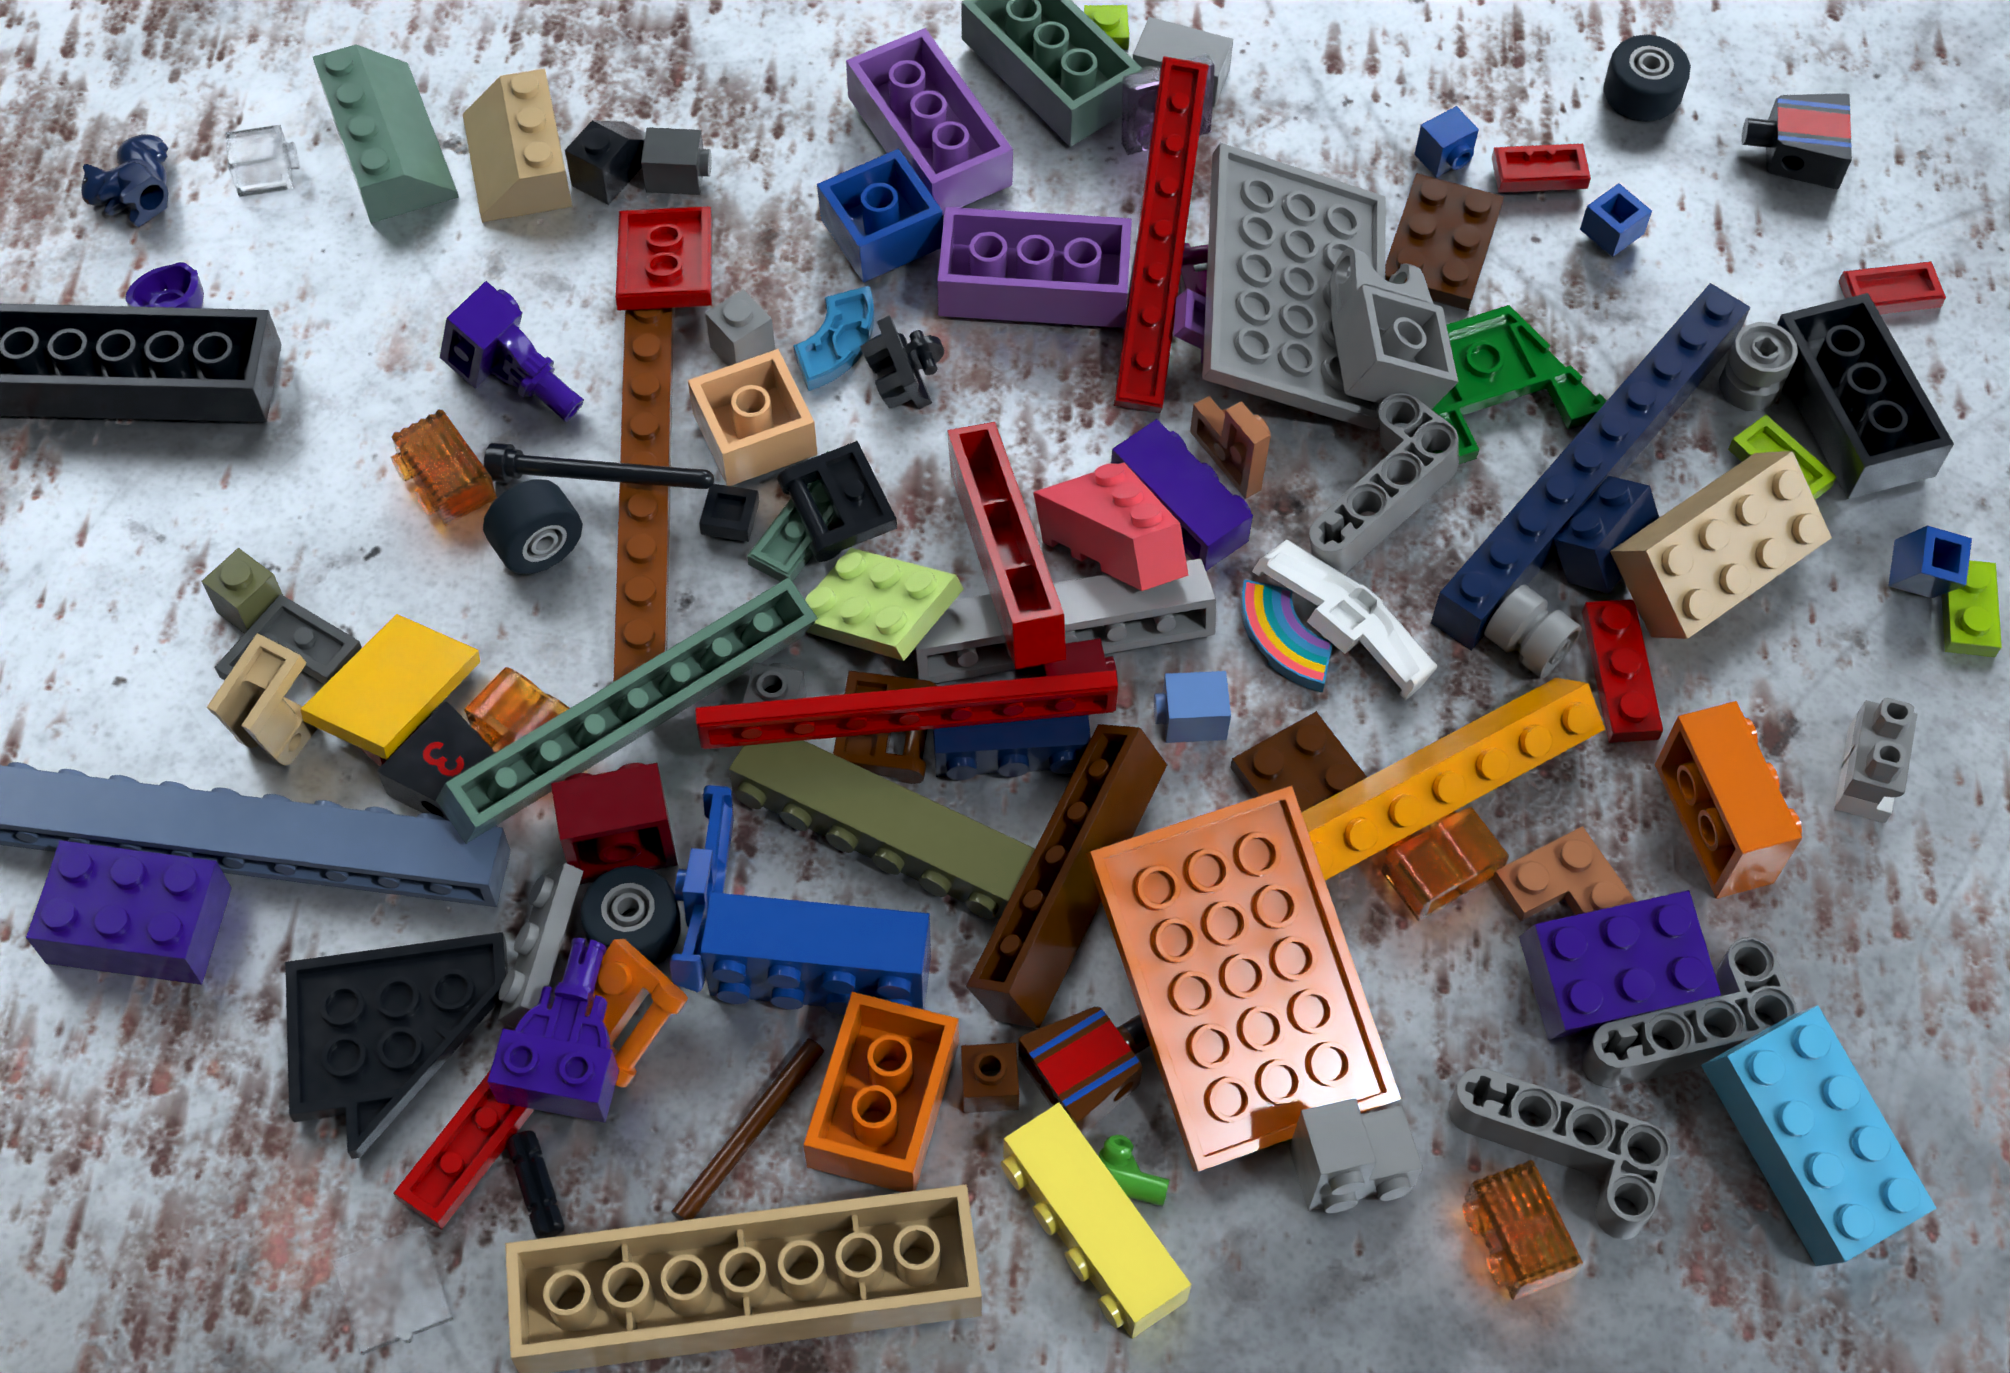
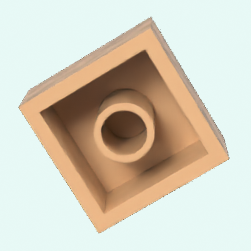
[688,349,817,486]

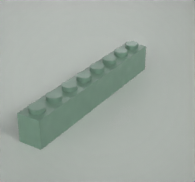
[436,577,818,844]

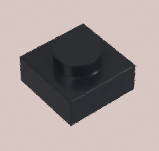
[699,484,759,542]

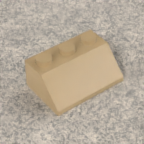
[463,68,573,223]

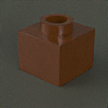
[961,1043,1019,1113]

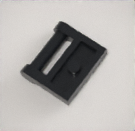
[777,441,897,562]

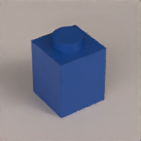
[1888,525,1972,598]

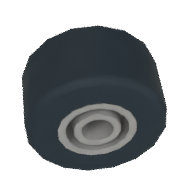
[1603,34,1691,122]
[483,479,583,574]
[581,865,681,965]

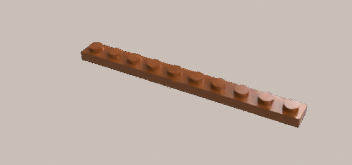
[613,308,674,682]

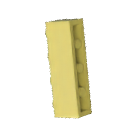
[1000,1103,1191,1339]

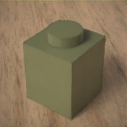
[201,548,283,634]

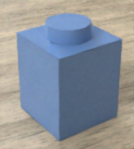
[1154,671,1231,743]

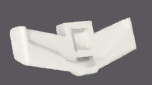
[1252,540,1437,700]

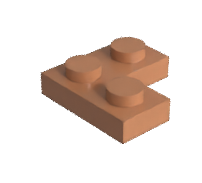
[1190,396,1271,499]
[1492,826,1636,921]

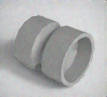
[1719,322,1798,411]
[1484,584,1582,679]

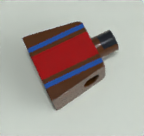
[1018,1007,1150,1135]

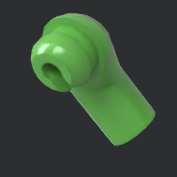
[1099,1135,1170,1207]

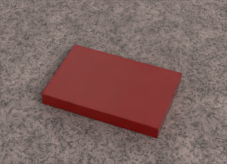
[616,206,712,311]

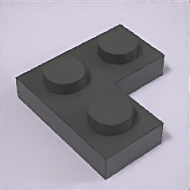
[214,594,362,684]

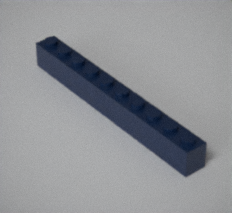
[1431,283,1751,651]

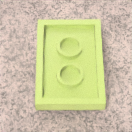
[805,548,964,661]

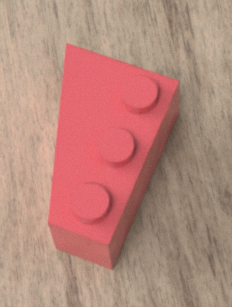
[1033,462,1189,591]

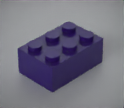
[26,840,232,985]
[1519,890,1721,1041]

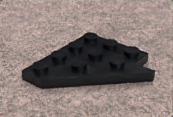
[285,932,508,1159]

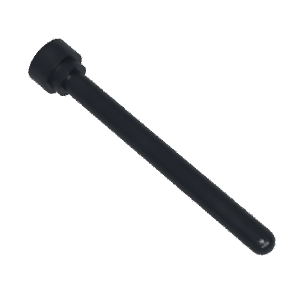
[484,443,714,489]

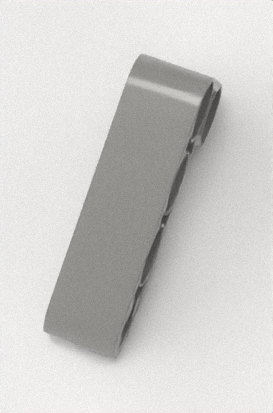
[1309,393,1459,574]
[1582,937,1797,1088]
[1448,1068,1671,1240]

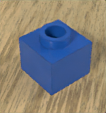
[1414,106,1479,178]
[1580,183,1652,257]

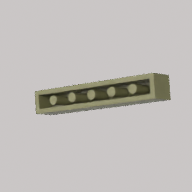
[729,740,1035,919]

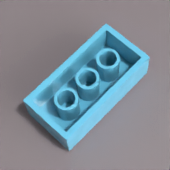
[1701,1005,1937,1266]

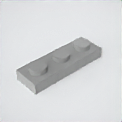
[498,862,583,1028]

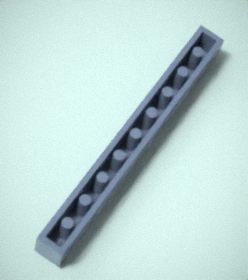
[0,762,511,907]

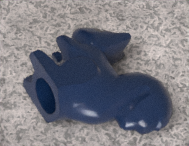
[81,134,169,227]

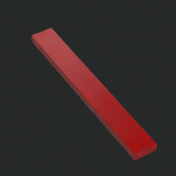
[1113,56,1209,413]
[695,670,1118,749]

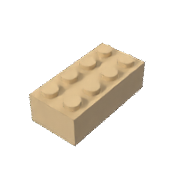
[1610,451,1832,639]

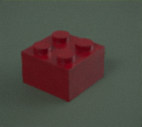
[551,763,678,885]

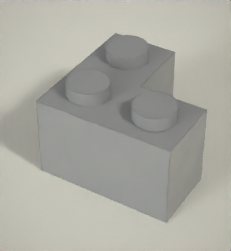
[1289,1098,1423,1213]

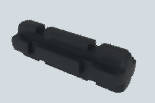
[507,1130,565,1239]

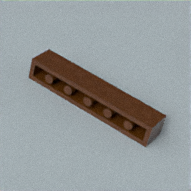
[966,724,1168,1028]

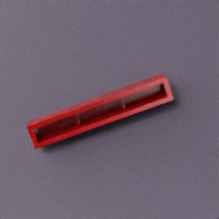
[947,421,1066,669]

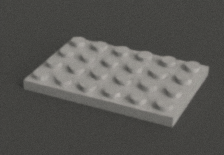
[1202,143,1386,431]

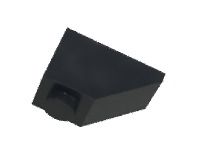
[565,120,646,205]

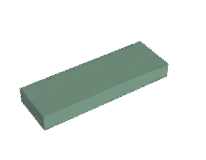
[747,451,839,582]

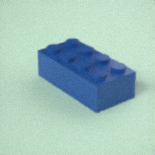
[700,892,931,1015]

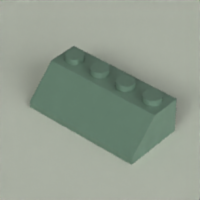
[312,44,459,223]

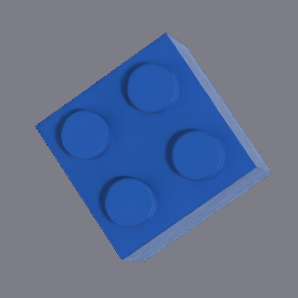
[817,148,943,283]

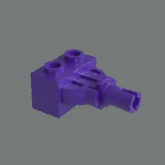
[439,281,584,422]
[487,938,619,1123]

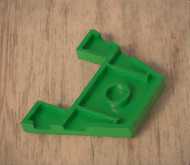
[1432,305,1607,465]

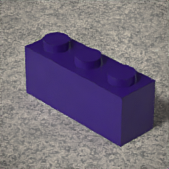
[1111,419,1253,571]

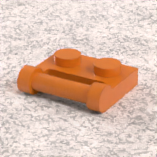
[593,939,688,1088]

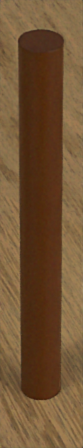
[671,1038,824,1221]

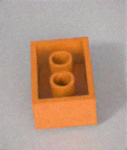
[1655,701,1803,899]
[803,992,959,1192]

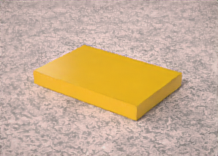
[300,614,480,760]

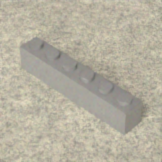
[911,558,1216,683]

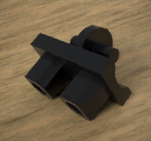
[860,315,945,409]

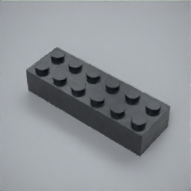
[0,303,282,422]

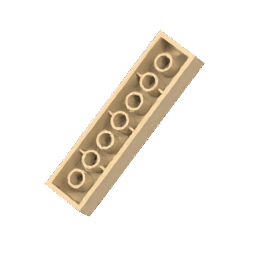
[505,1184,982,1373]

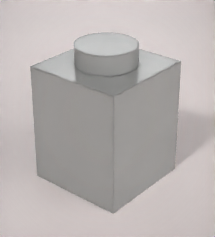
[705,289,775,366]

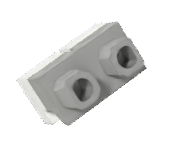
[1834,698,1917,823]

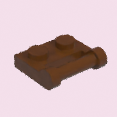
[833,670,938,784]

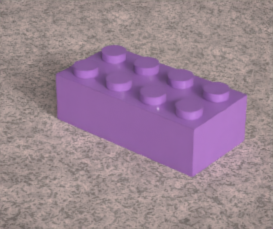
[846,28,1013,215]
[937,207,1132,328]

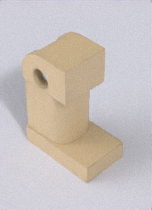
[207,633,318,766]

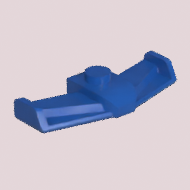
[670,785,734,992]

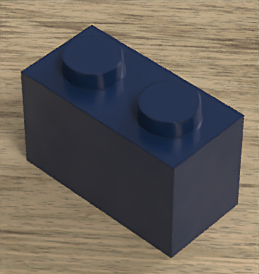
[1553,476,1659,594]

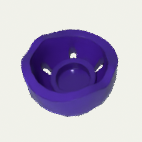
[125,262,204,308]

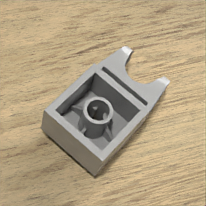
[1330,248,1458,410]

